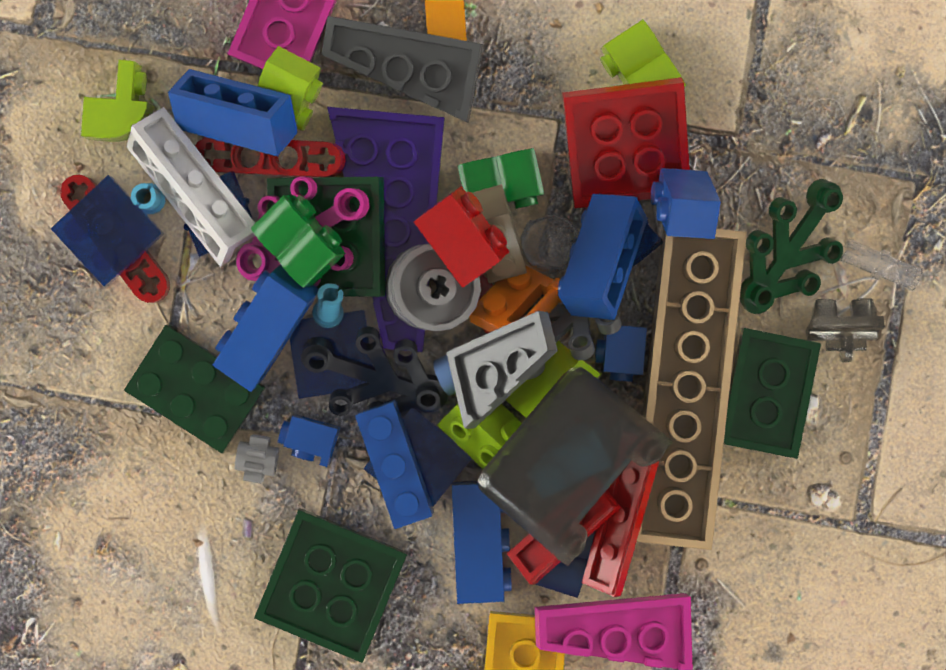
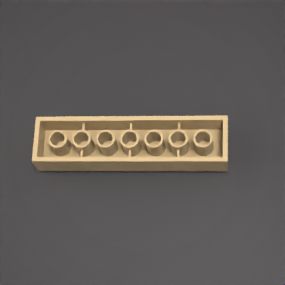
[637,227,747,550]

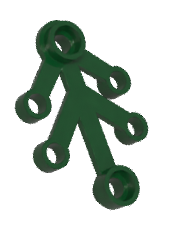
[740,179,843,314]

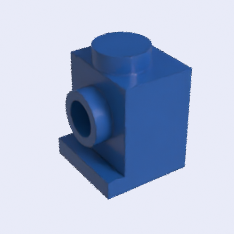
[278,414,341,467]

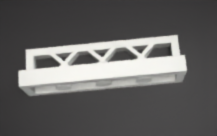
[126,107,255,267]

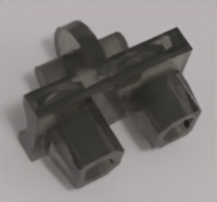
[806,298,885,363]

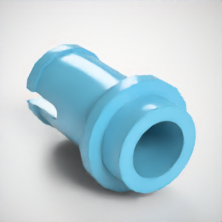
[131,183,166,214]
[312,283,344,328]

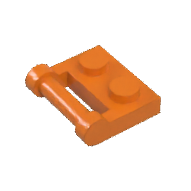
[469,265,563,332]

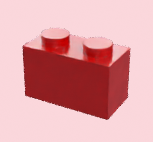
[414,186,510,288]

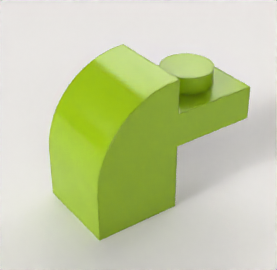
[81,60,154,142]

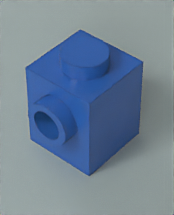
[595,326,647,382]

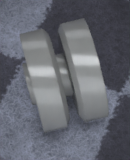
[385,244,481,331]

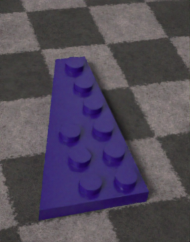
[327,107,445,352]

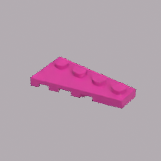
[535,593,693,670]

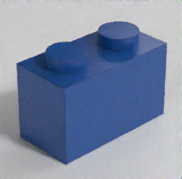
[651,168,721,239]

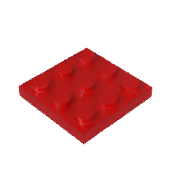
[562,77,690,209]

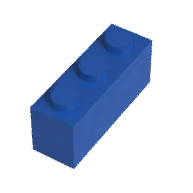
[168,69,298,157]
[558,194,648,320]
[212,264,319,392]
[355,400,434,529]
[452,480,512,604]

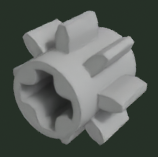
[235,434,279,484]

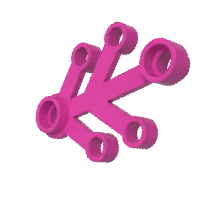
[236,176,369,287]

